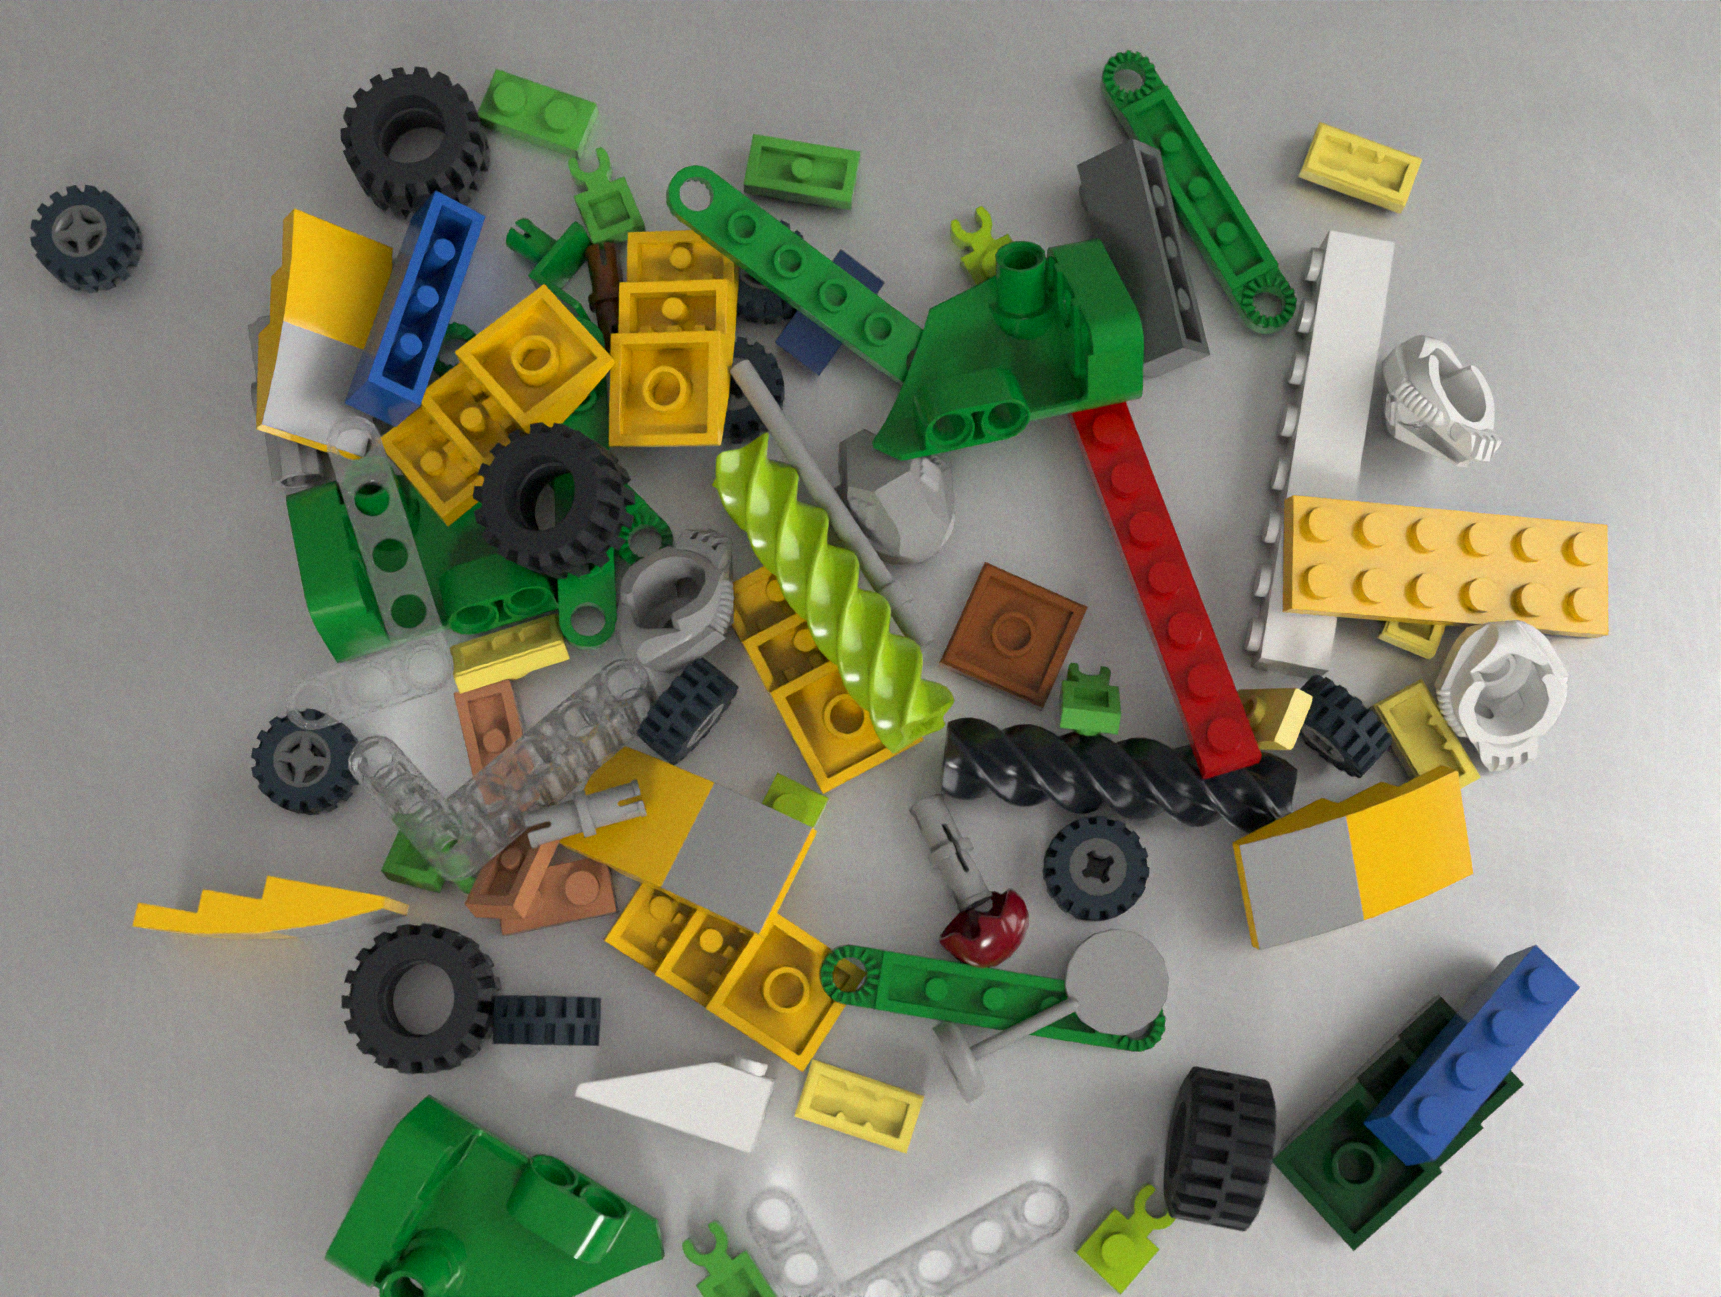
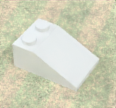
[575,1054,776,1153]

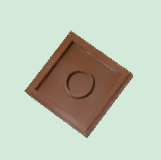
[939,562,1088,711]

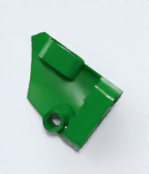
[286,457,559,664]

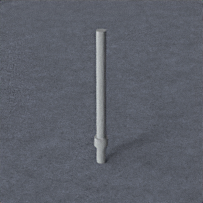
[730,360,934,650]

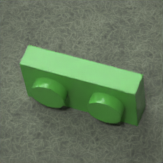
[477,69,599,160]
[743,134,860,211]

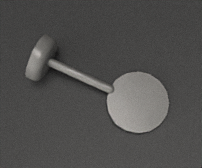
[931,929,1169,1103]

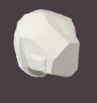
[1381,335,1502,468]
[1433,620,1570,772]

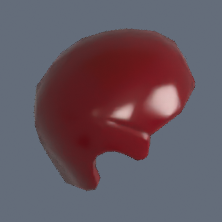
[939,888,1029,968]

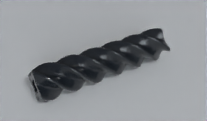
[940,717,1298,834]

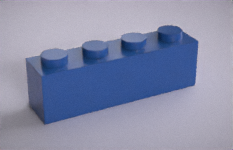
[344,190,486,427]
[1363,945,1580,1166]

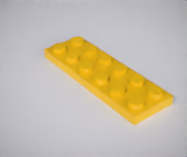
[1283,495,1609,638]

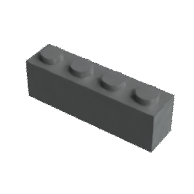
[1077,139,1210,378]

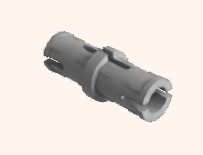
[522,779,647,849]
[909,793,993,913]

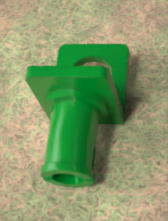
[506,218,593,321]

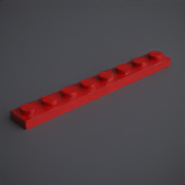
[1067,402,1262,780]

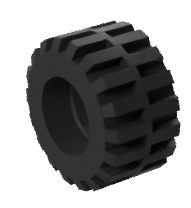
[341,66,490,220]
[473,422,635,579]
[342,923,502,1074]
[1163,1066,1276,1232]

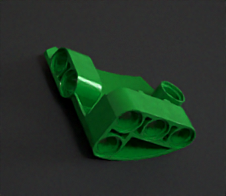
[872,238,1144,461]
[324,1094,665,1297]

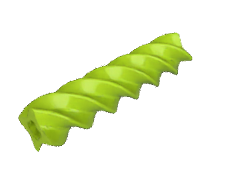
[712,433,955,754]

